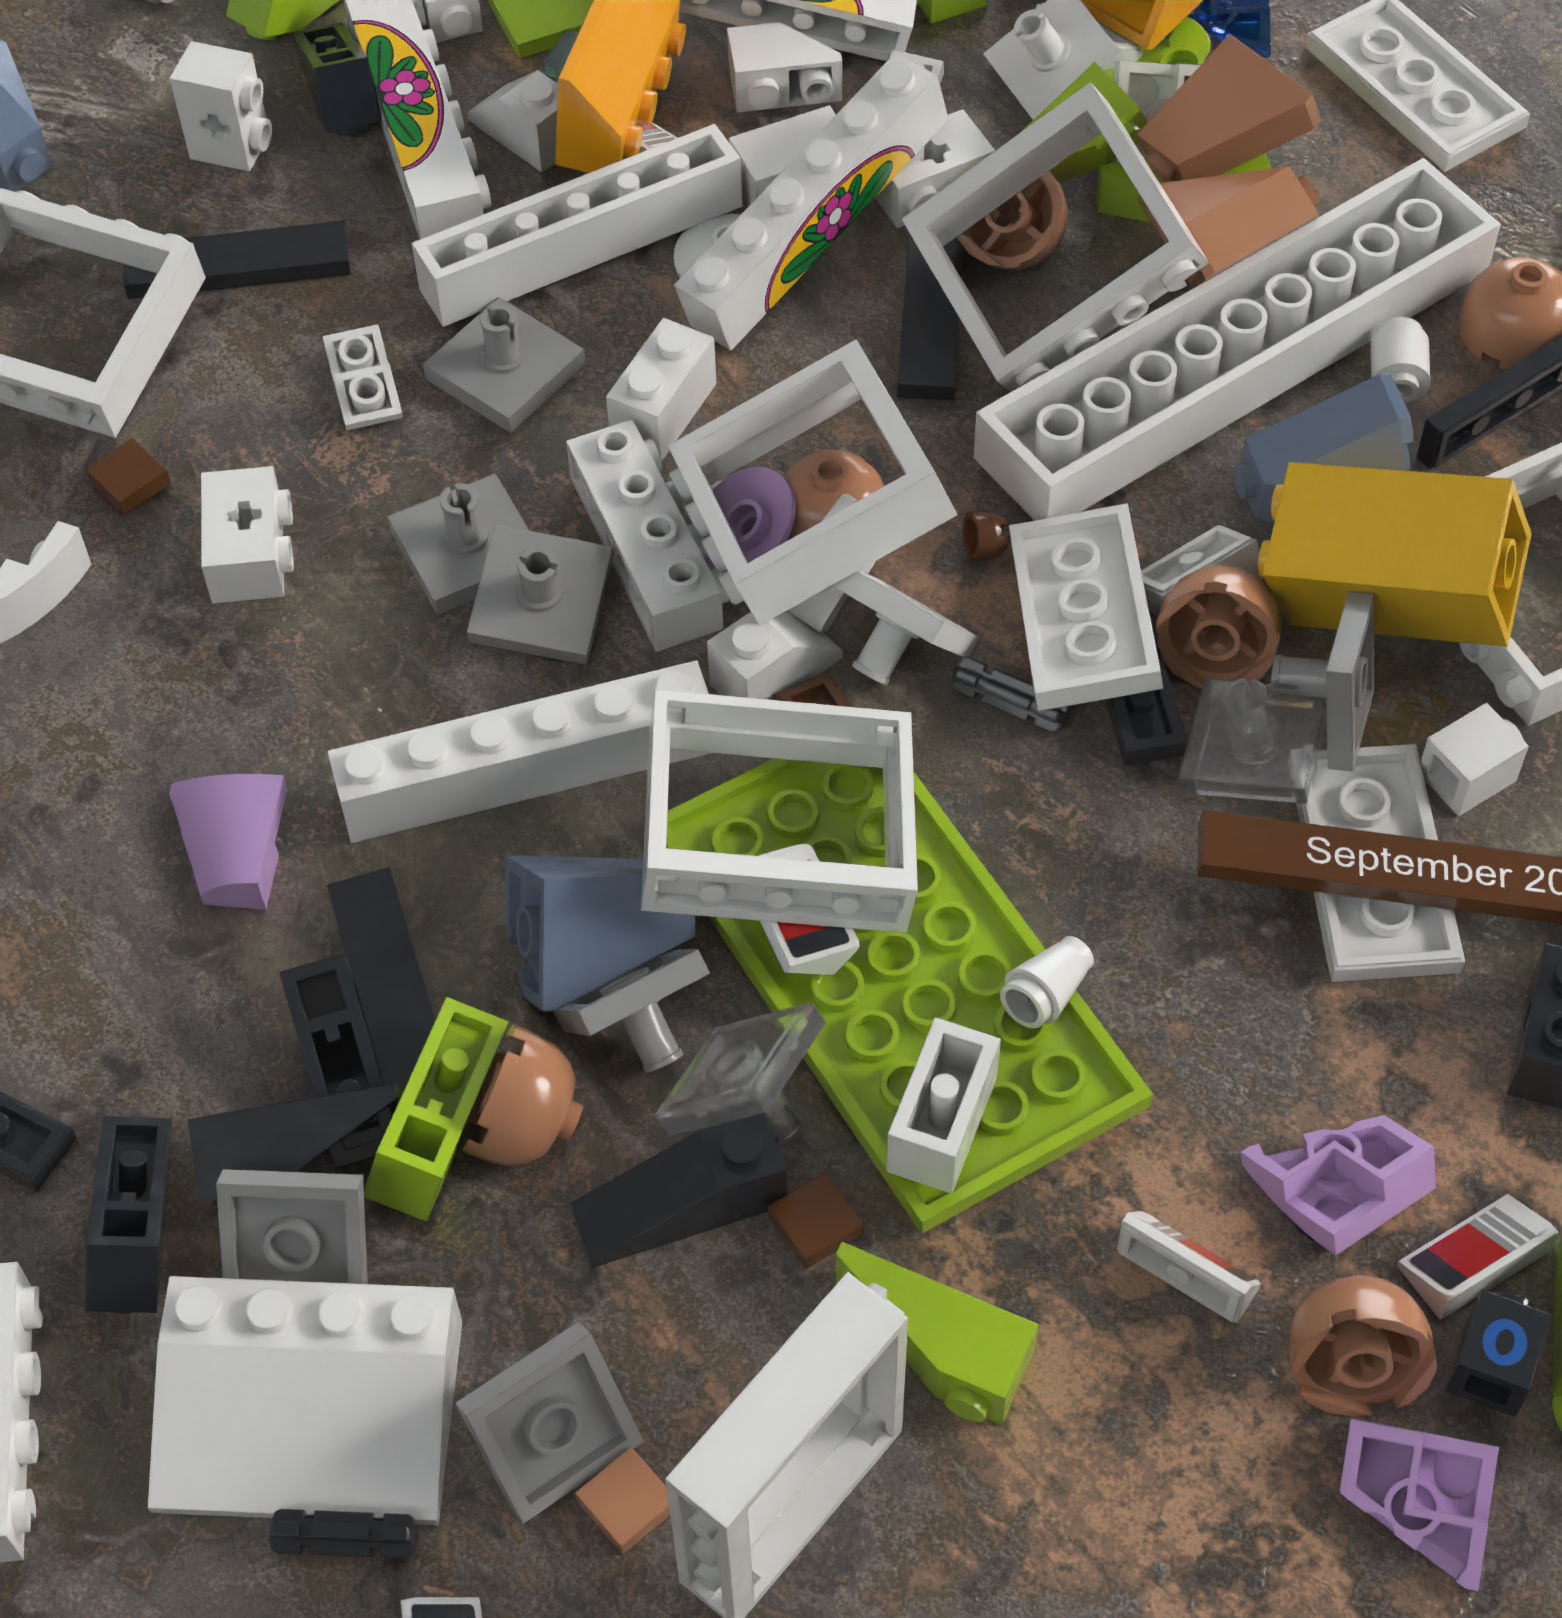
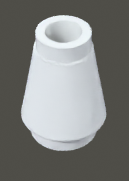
[1000,936,1094,1028]

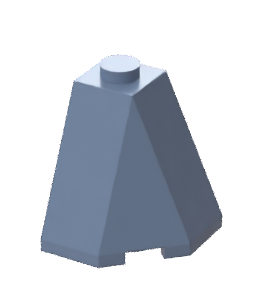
[0,38,53,192]
[1234,372,1414,523]
[505,855,699,1011]

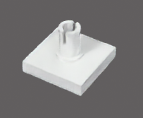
[983,0,1127,120]
[832,570,980,685]

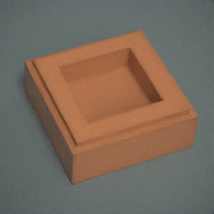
[575,1447,670,1555]

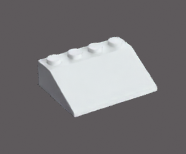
[148,1276,462,1526]

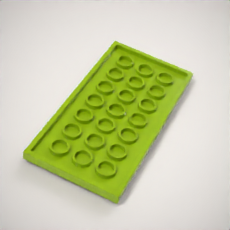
[666,758,1153,1234]

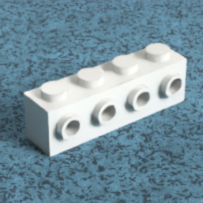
[566,419,729,652]

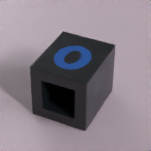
[1446,1289,1553,1417]

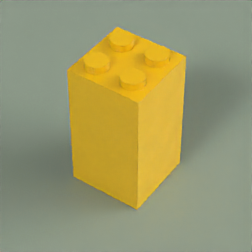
[1258,462,1532,647]

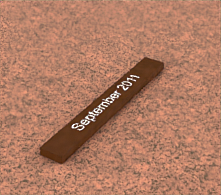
[1197,810,1562,924]

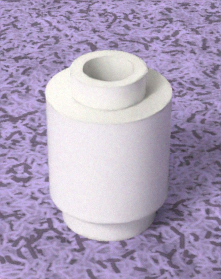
[1370,317,1431,404]

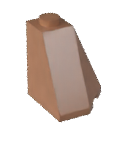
[1137,34,1322,182]
[1138,166,1320,289]

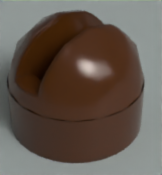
[963,510,1011,560]

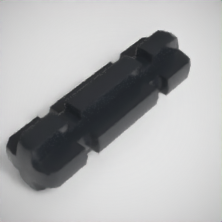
[952,656,1070,732]
[269,1509,416,1559]

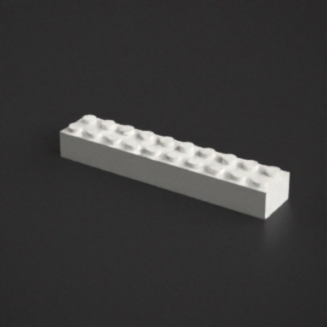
[973,158,1501,521]

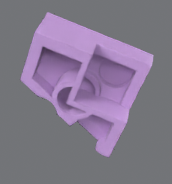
[169,774,288,910]
[1240,1115,1436,1256]
[1339,1418,1499,1591]

